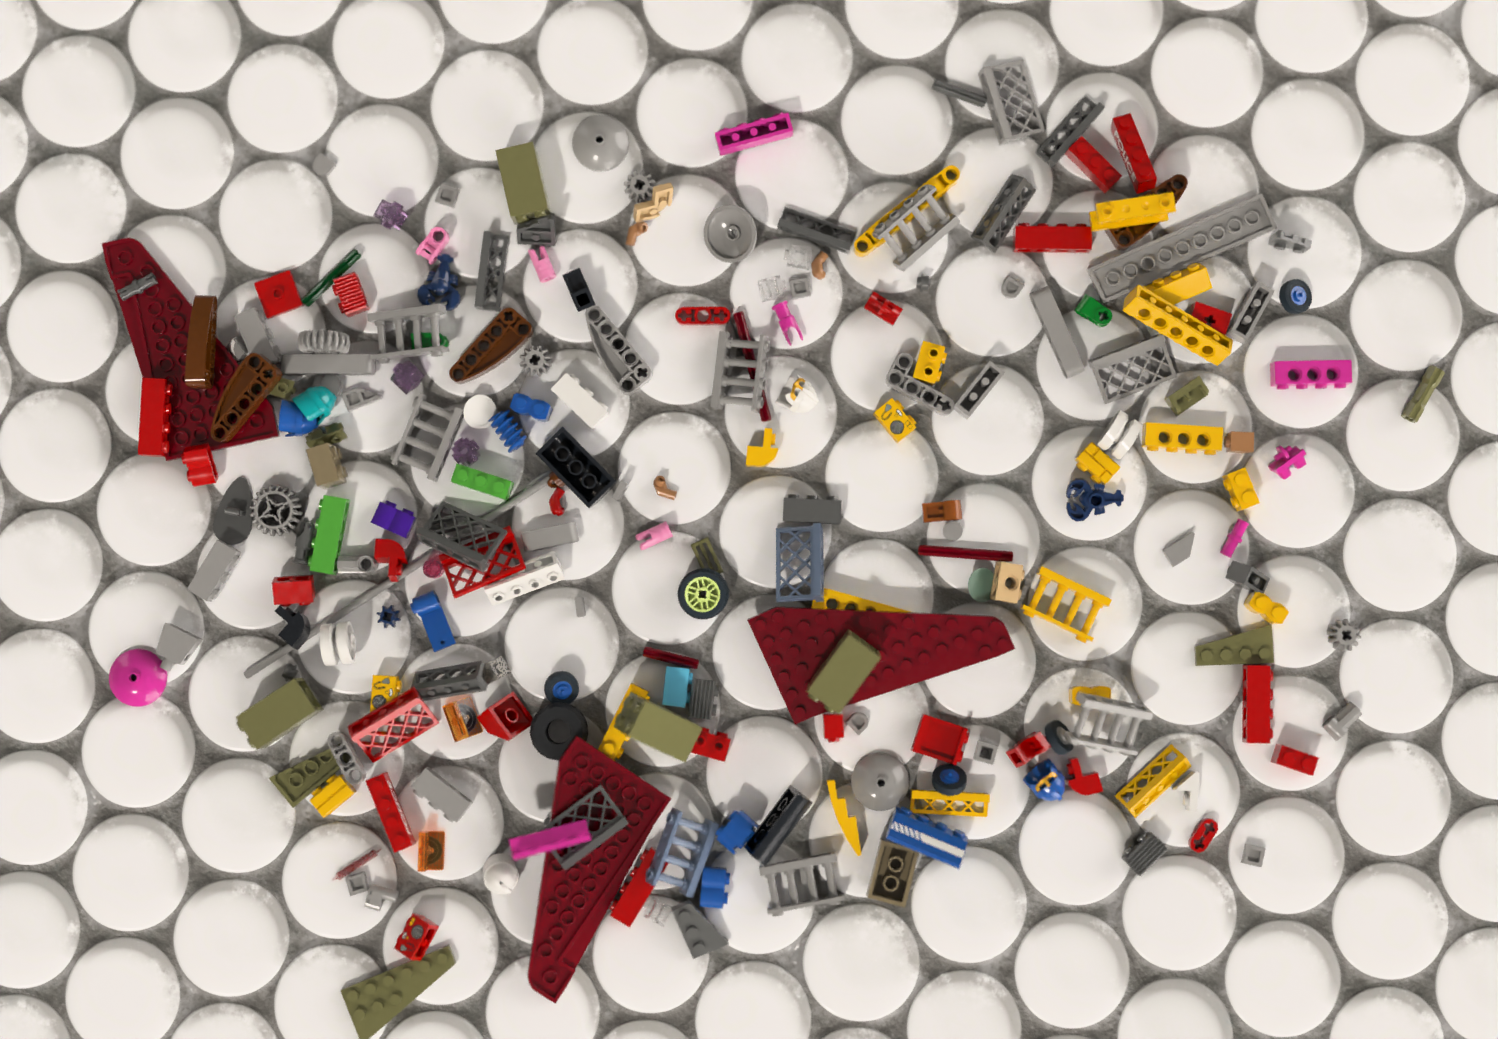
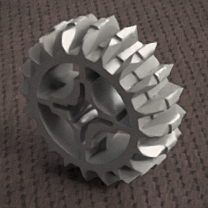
[297,330,350,354]
[250,485,302,536]

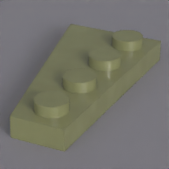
[1194,624,1274,666]
[269,743,351,808]

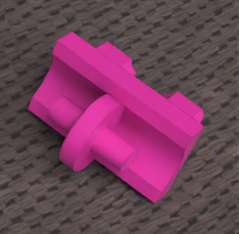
[1268,445,1306,480]

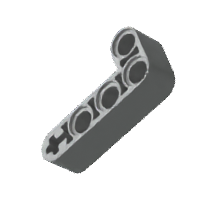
[886,353,954,416]

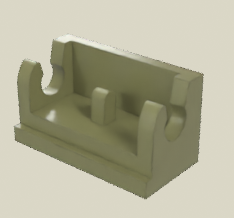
[1164,376,1209,417]

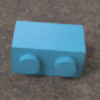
[662,666,693,707]

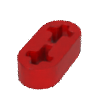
[1188,818,1218,852]

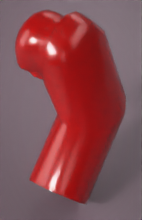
[549,487,565,516]

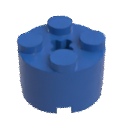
[715,810,759,855]

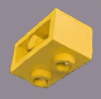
[912,341,947,386]
[1222,467,1260,511]

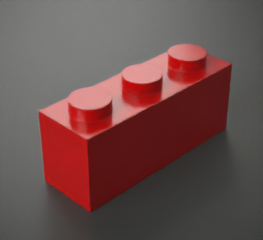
[1065,136,1122,194]

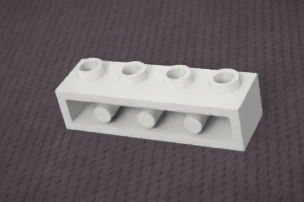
[482,551,565,606]

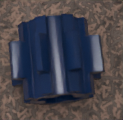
[377,605,401,628]

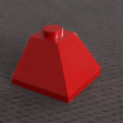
[477,691,533,741]

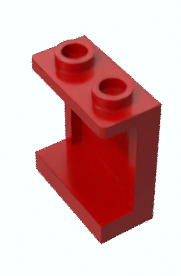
[911,714,970,765]

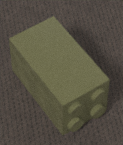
[495,142,551,225]
[807,629,881,714]
[236,678,324,750]
[614,692,702,763]

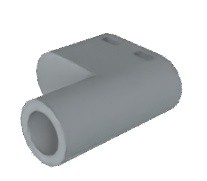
[364,884,399,911]

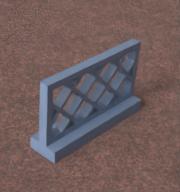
[776,523,824,602]

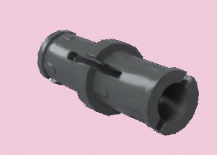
[117,272,158,301]

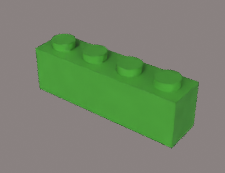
[308,495,350,575]

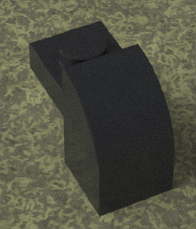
[562,267,596,312]
[275,605,311,650]

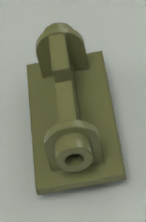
[255,374,296,400]
[306,422,348,448]

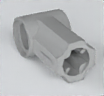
[337,555,378,573]
[1322,702,1362,741]

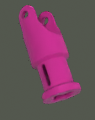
[772,300,803,346]

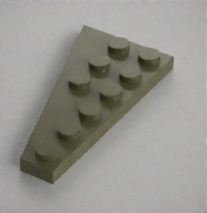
[340,945,456,1039]

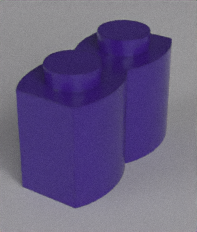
[371,500,417,538]

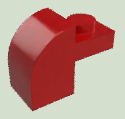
[374,539,408,582]
[1005,731,1051,768]
[1065,757,1103,795]

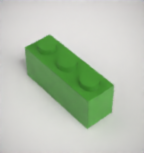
[451,464,514,501]

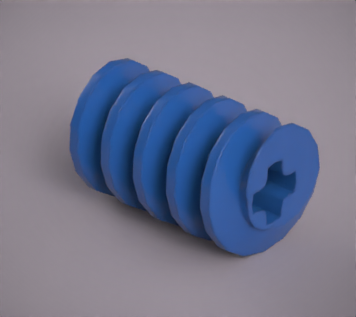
[488,410,527,453]

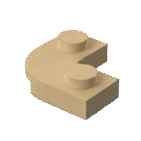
[633,182,673,223]

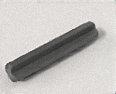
[932,79,987,107]

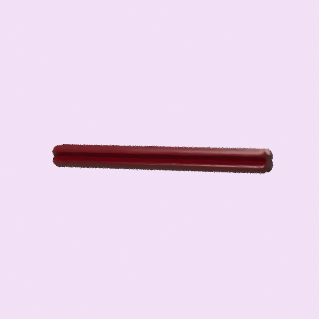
[734,312,771,422]

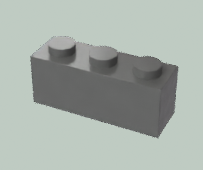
[783,494,842,525]

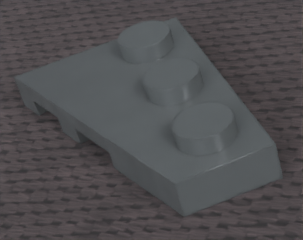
[671,900,729,959]

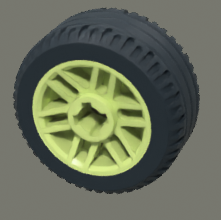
[678,568,729,619]

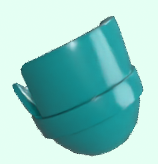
[292,386,337,425]

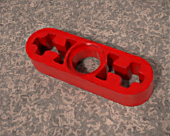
[675,307,731,325]

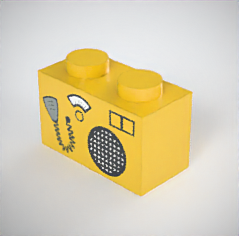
[873,398,916,444]
[370,675,402,712]

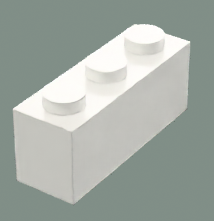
[551,373,609,430]

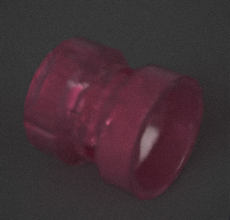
[423,559,445,579]

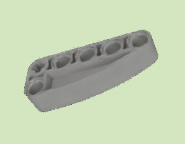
[585,305,652,395]

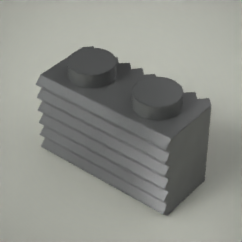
[688,678,719,720]
[1122,831,1168,877]

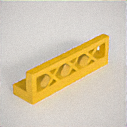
[1115,744,1191,818]
[910,789,990,817]

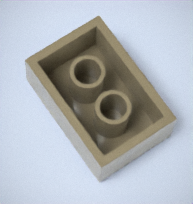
[866,838,919,907]

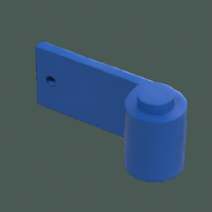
[410,590,456,652]

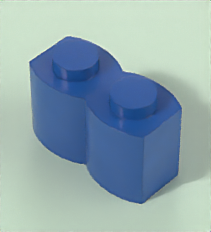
[510,393,553,422]
[700,866,730,909]

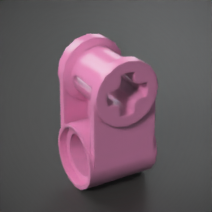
[416,227,450,265]

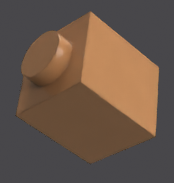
[1224,431,1254,453]

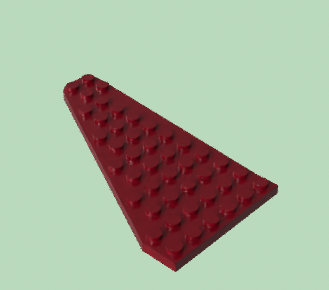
[102,238,280,461]
[747,607,1015,724]
[527,735,671,1004]

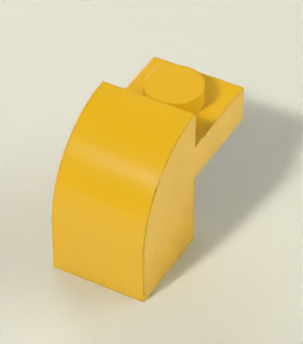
[746,428,778,467]

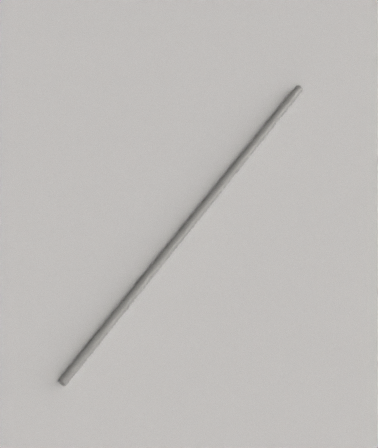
[244,475,550,679]

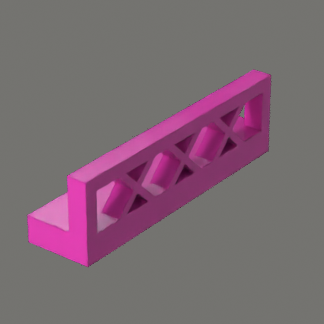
[509,819,591,860]

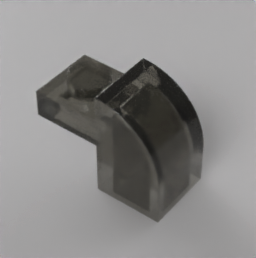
[468,656,511,694]

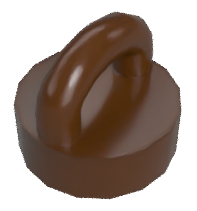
[547,471,566,488]

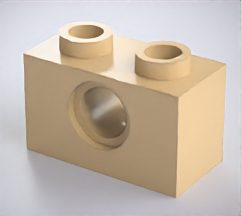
[990,562,1025,604]

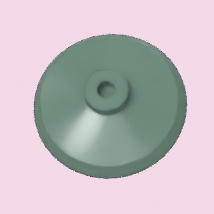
[968,568,994,602]

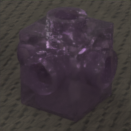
[373,199,409,230]
[390,360,425,395]
[451,437,481,466]

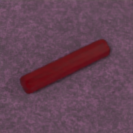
[643,647,699,669]

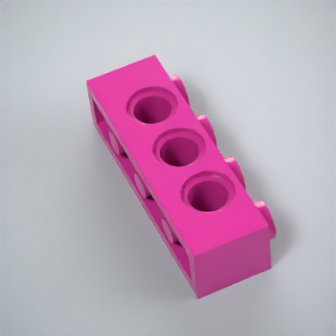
[1270,360,1352,390]

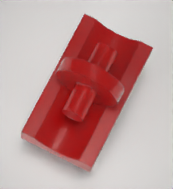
[864,292,903,326]

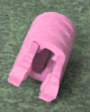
[528,246,556,283]
[635,521,673,550]

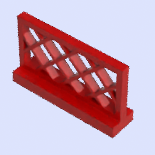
[438,526,526,598]
[347,687,439,763]

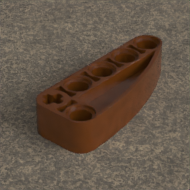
[1104,174,1188,251]
[185,295,217,389]
[449,307,533,384]
[210,353,282,442]

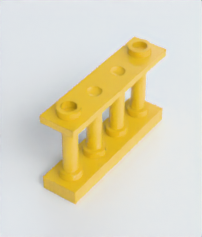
[1089,192,1176,232]
[1020,566,1112,643]

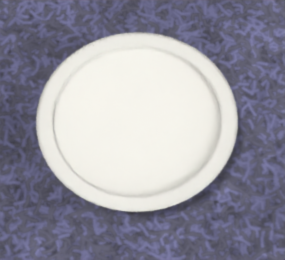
[463,395,496,429]

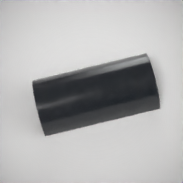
[535,426,617,508]
[744,785,813,865]

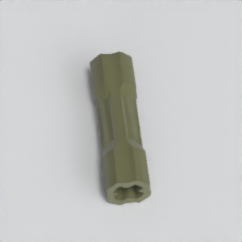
[1401,365,1445,423]

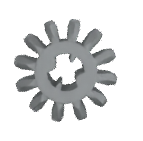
[624,170,656,203]
[519,345,552,377]
[1327,619,1361,652]

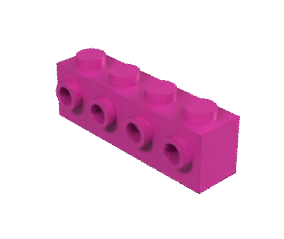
[715,113,793,156]

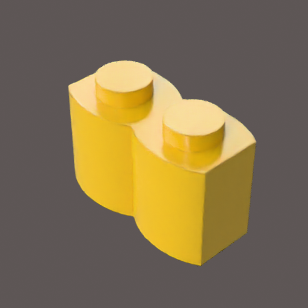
[1244,592,1289,624]
[1069,686,1111,706]

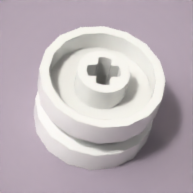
[1097,410,1143,460]
[319,621,356,666]

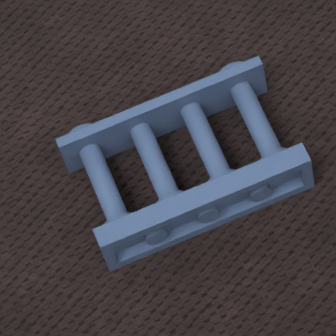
[645,807,719,898]

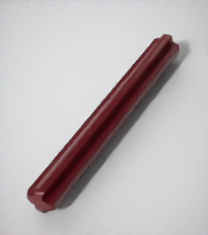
[918,545,1013,562]

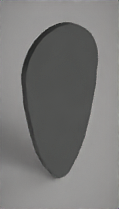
[213,477,253,545]

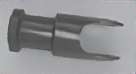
[292,521,314,565]

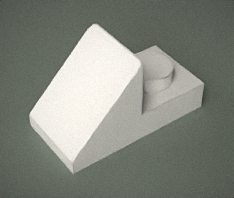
[1172,771,1199,811]

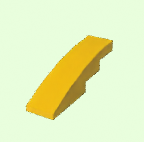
[826,779,861,856]

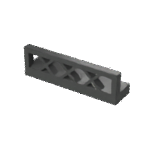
[1036,96,1105,168]
[970,174,1036,253]
[777,207,856,254]
[474,231,509,312]
[411,661,488,701]

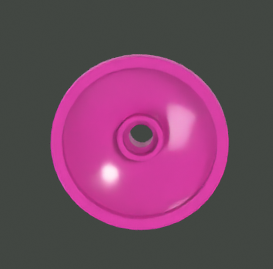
[109,649,167,707]

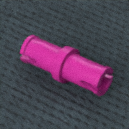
[1220,519,1249,558]

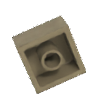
[306,443,348,489]

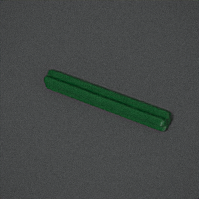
[301,249,361,307]

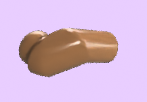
[626,221,648,246]
[811,251,828,280]
[653,476,677,500]

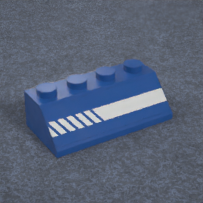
[886,807,968,869]

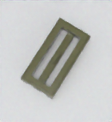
[691,537,724,574]

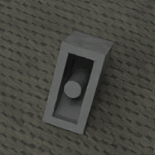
[1225,561,1270,594]

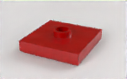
[254,270,304,319]

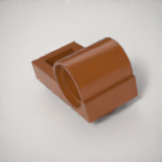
[922,500,962,523]

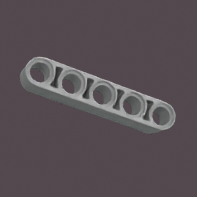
[1029,286,1085,379]
[281,354,375,376]

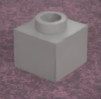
[973,740,998,765]

